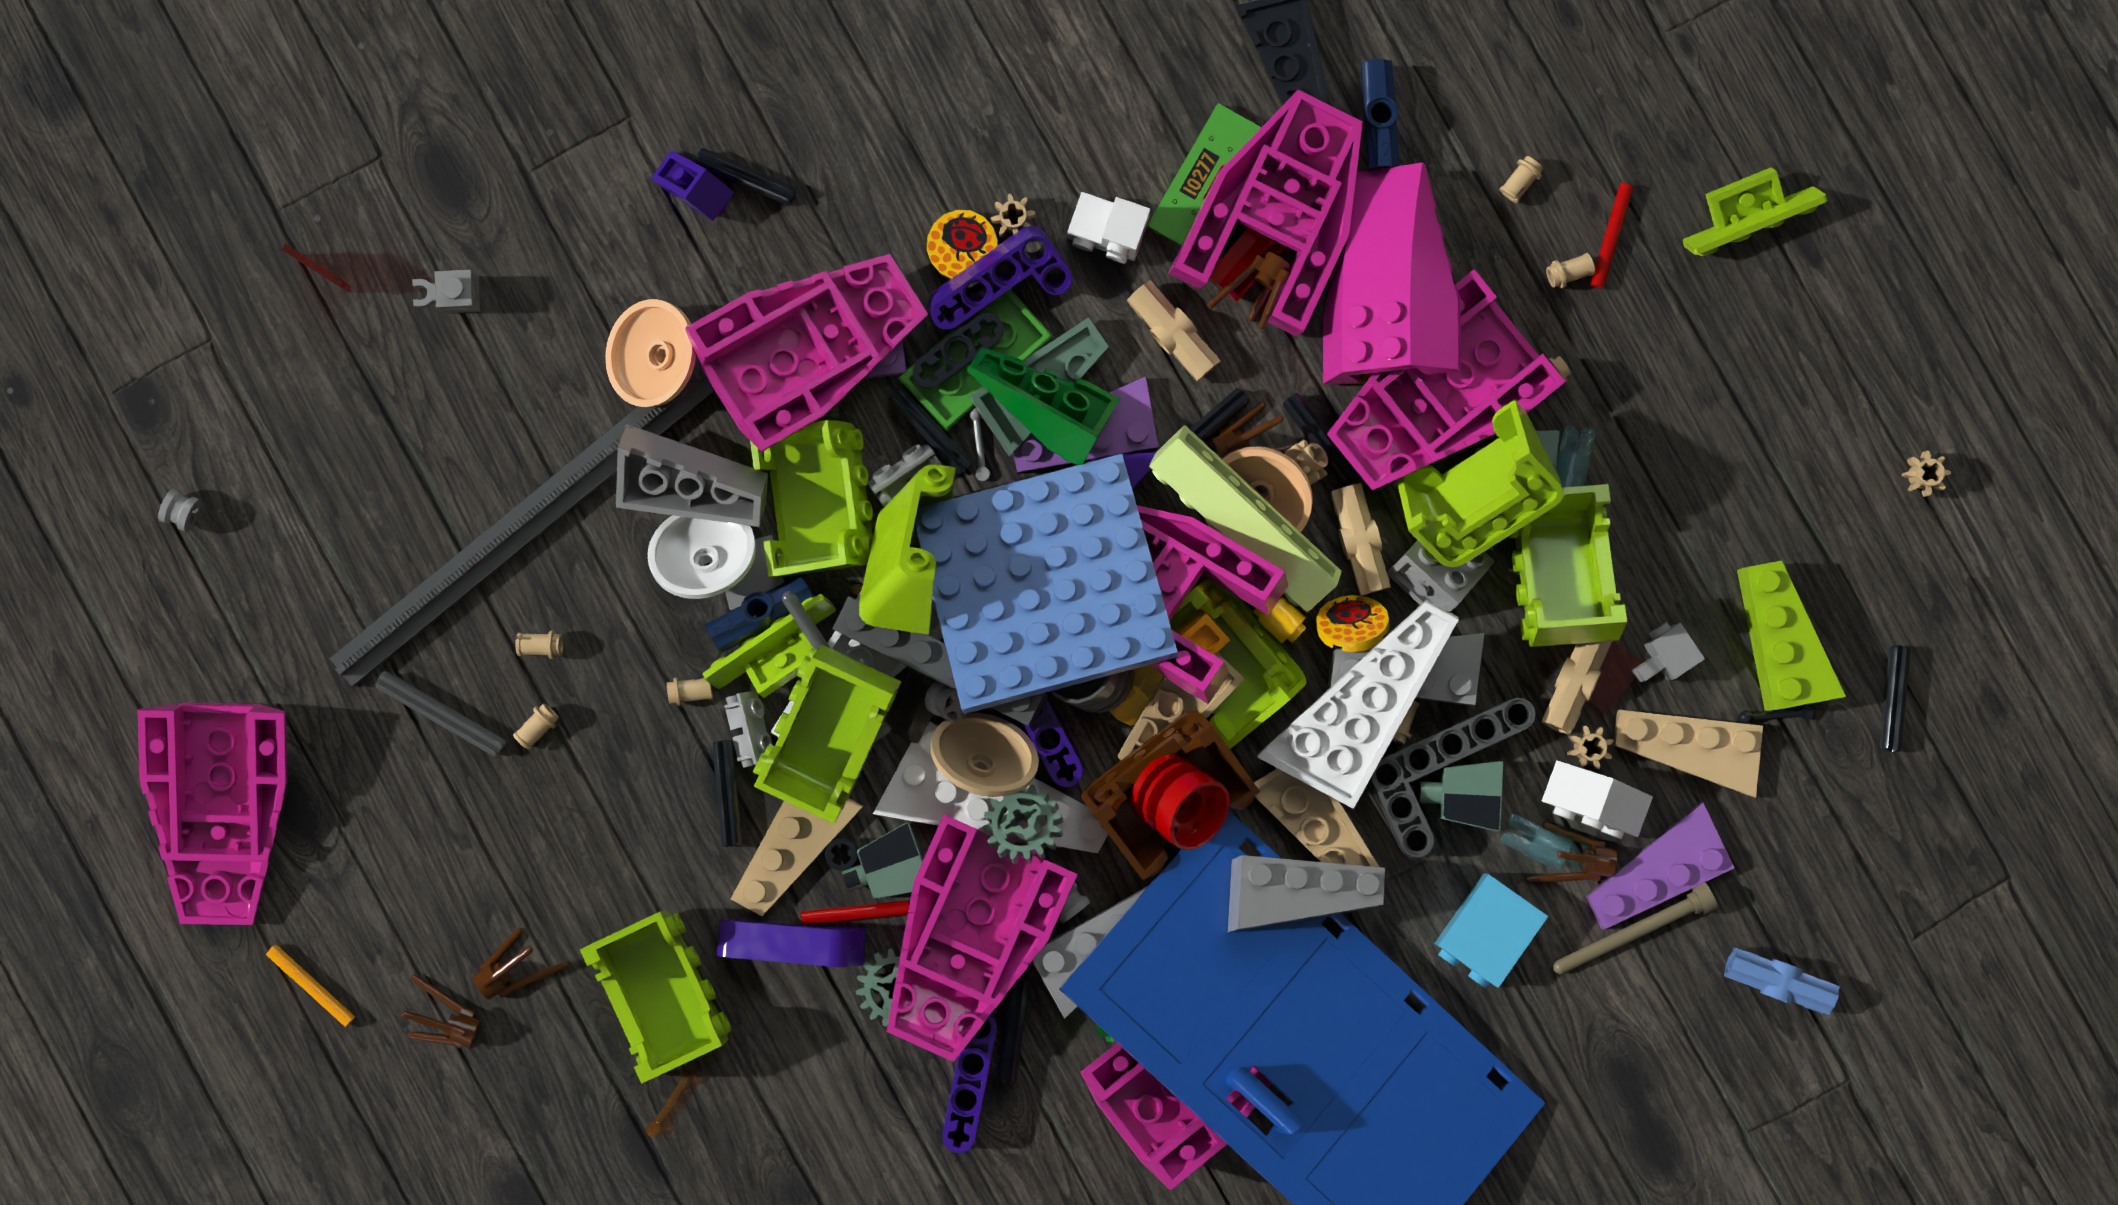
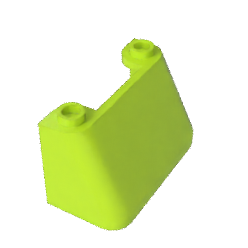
[1396,400,1564,567]
[859,465,956,635]
[1169,579,1307,749]

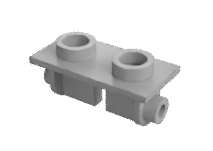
[868,443,942,507]
[724,691,773,768]

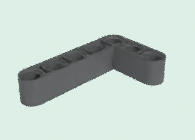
[1369,698,1536,857]

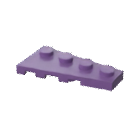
[1014,376,1158,474]
[1586,802,1734,930]

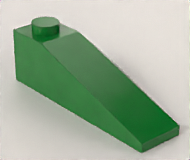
[967,347,1120,465]

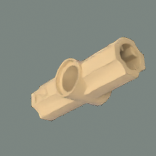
[1127,280,1220,382]
[1331,483,1390,596]
[1542,641,1613,735]

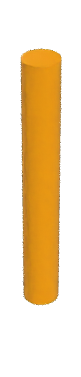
[266,944,356,1028]

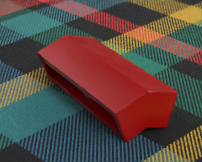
[1209,227,1286,302]

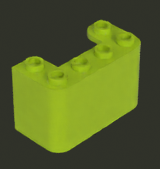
[1509,484,1627,647]
[753,644,902,824]
[580,909,732,1084]

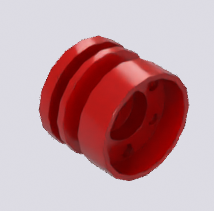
[1131,753,1230,851]

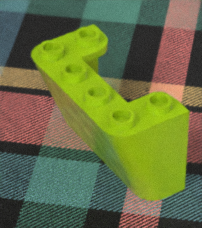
[750,420,873,577]

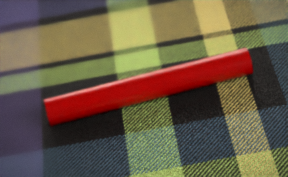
[1590,183,1634,289]
[801,900,910,925]

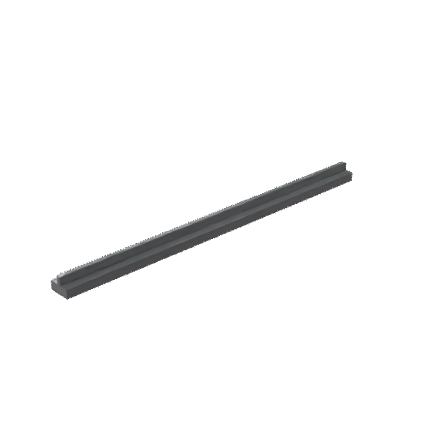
[329,359,716,687]

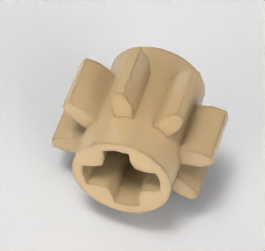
[991,194,1036,237]
[1284,440,1328,485]
[1902,451,1951,497]
[1567,725,1614,769]

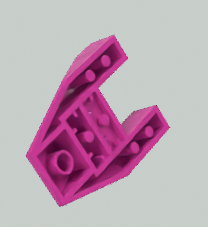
[1168,90,1363,336]
[1137,505,1288,705]

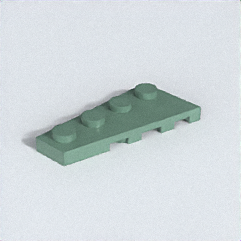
[969,317,1109,457]

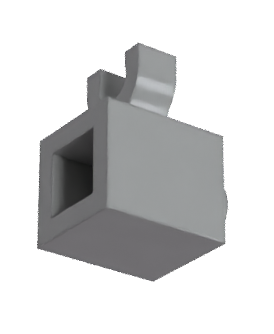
[412,270,480,314]
[1632,622,1705,682]

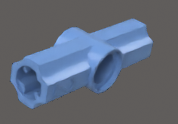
[1724,947,1840,1015]

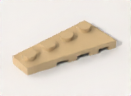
[1117,652,1245,760]
[1613,710,1763,798]
[1254,768,1379,867]
[731,798,864,916]

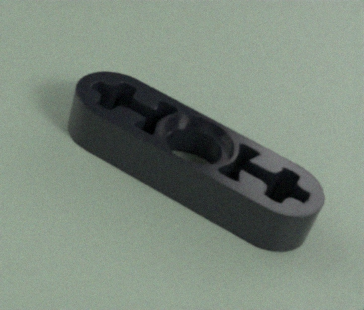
[913,313,1004,390]

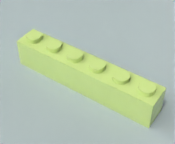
[1149,425,1342,612]

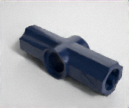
[1361,59,1400,171]
[705,574,813,654]

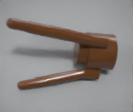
[1207,252,1291,329]
[1212,402,1298,459]
[1525,822,1617,883]
[472,927,568,1000]
[401,974,481,1049]

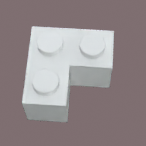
[1067,192,1150,263]
[1542,761,1653,839]

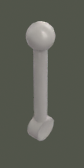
[969,407,990,481]

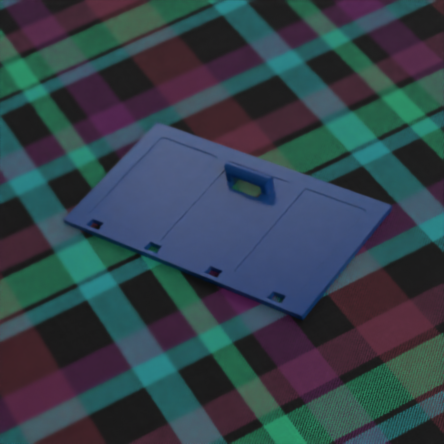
[1059,810,1545,1205]

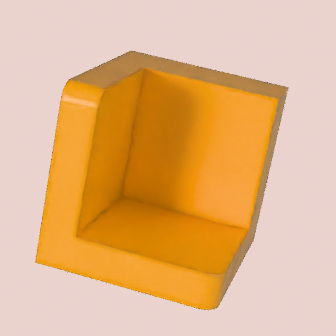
[1175,609,1230,655]

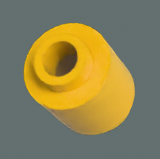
[1252,595,1307,644]

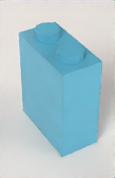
[1434,873,1548,989]

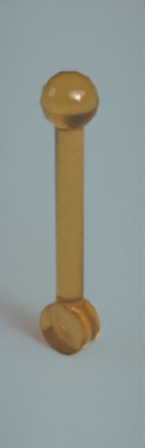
[646,1070,694,1137]

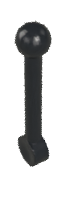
[1739,705,1814,724]

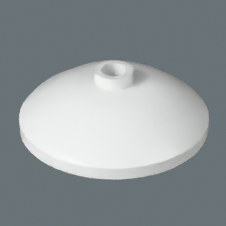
[648,515,756,599]

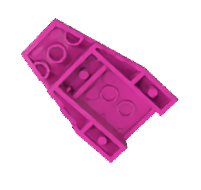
[1323,163,1461,385]
[685,254,928,452]
[1327,269,1566,491]
[137,702,287,925]
[886,814,1078,1062]
[1080,1043,1272,1190]

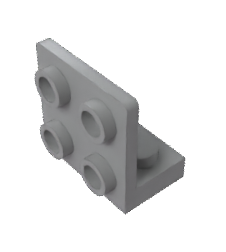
[1387,540,1494,612]

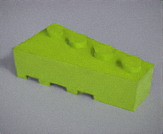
[1737,561,1846,711]

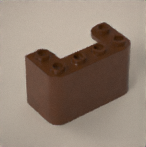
[1081,710,1260,880]

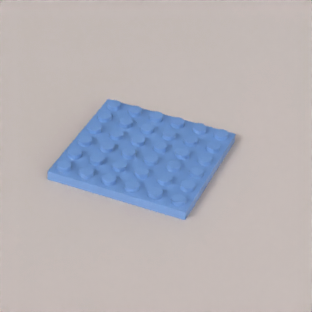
[915,454,1178,714]

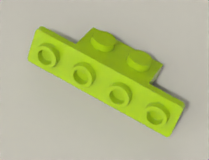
[1682,167,1827,256]
[703,594,836,698]

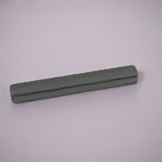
[376,672,506,756]

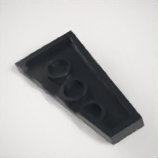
[1235,0,1330,105]

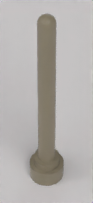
[1553,882,1718,974]

